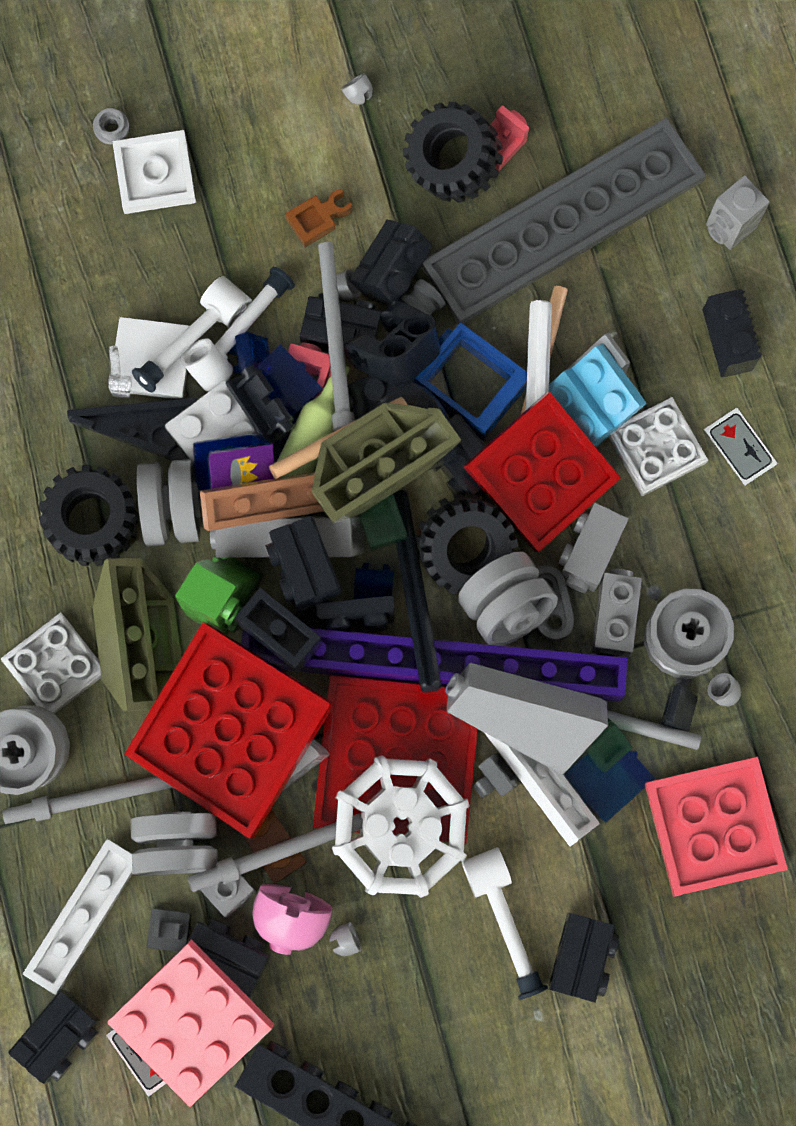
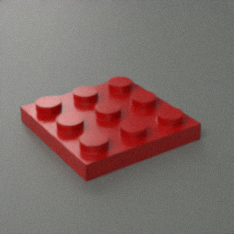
[463,392,621,552]

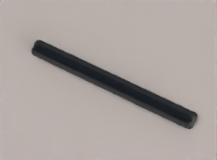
[388,490,442,693]

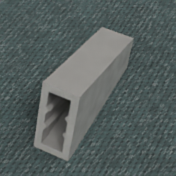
[210,515,365,558]
[445,663,608,775]

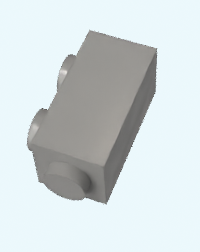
[706,175,770,250]
[558,503,629,593]
[591,569,642,658]

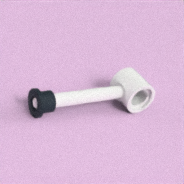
[181,267,295,391]
[132,276,252,393]
[462,847,548,1000]

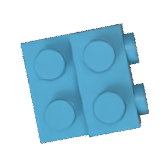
[549,344,647,447]

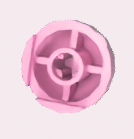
[252,884,332,955]

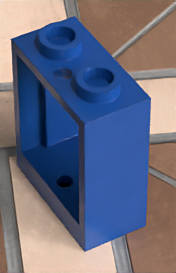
[414,322,527,441]

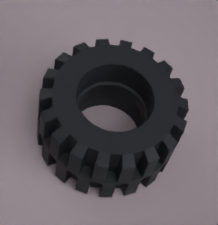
[403,101,503,203]
[39,465,139,566]
[416,494,518,595]

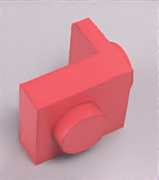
[491,106,529,171]
[286,343,331,397]

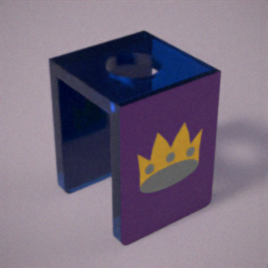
[193,432,274,491]

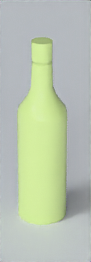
[277,366,350,477]

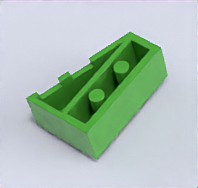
[175,556,263,635]

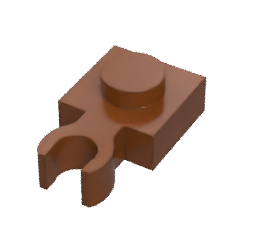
[285,189,352,247]

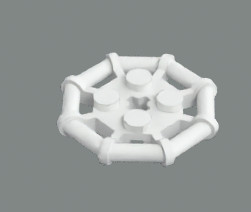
[332,755,470,898]

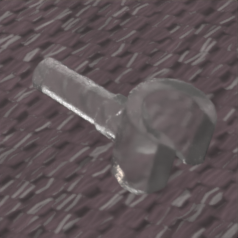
[108,346,132,398]

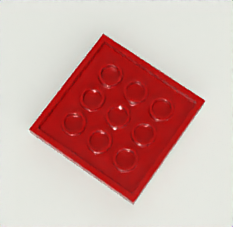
[124,622,334,838]
[313,675,478,845]

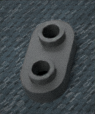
[536,566,574,641]

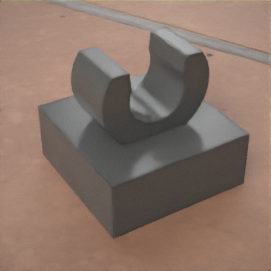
[473,753,522,798]
[146,909,192,952]

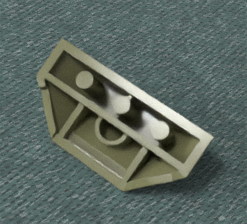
[312,403,461,524]
[92,558,181,711]

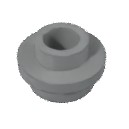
[93,108,129,144]

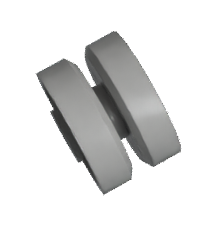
[137,459,201,547]
[458,552,558,646]
[644,588,734,679]
[0,705,70,795]
[131,812,218,875]

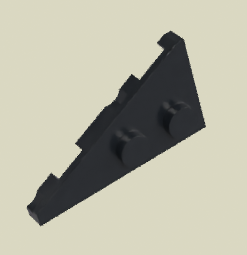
[67,398,198,466]

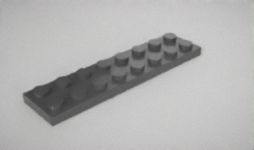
[421,118,706,324]

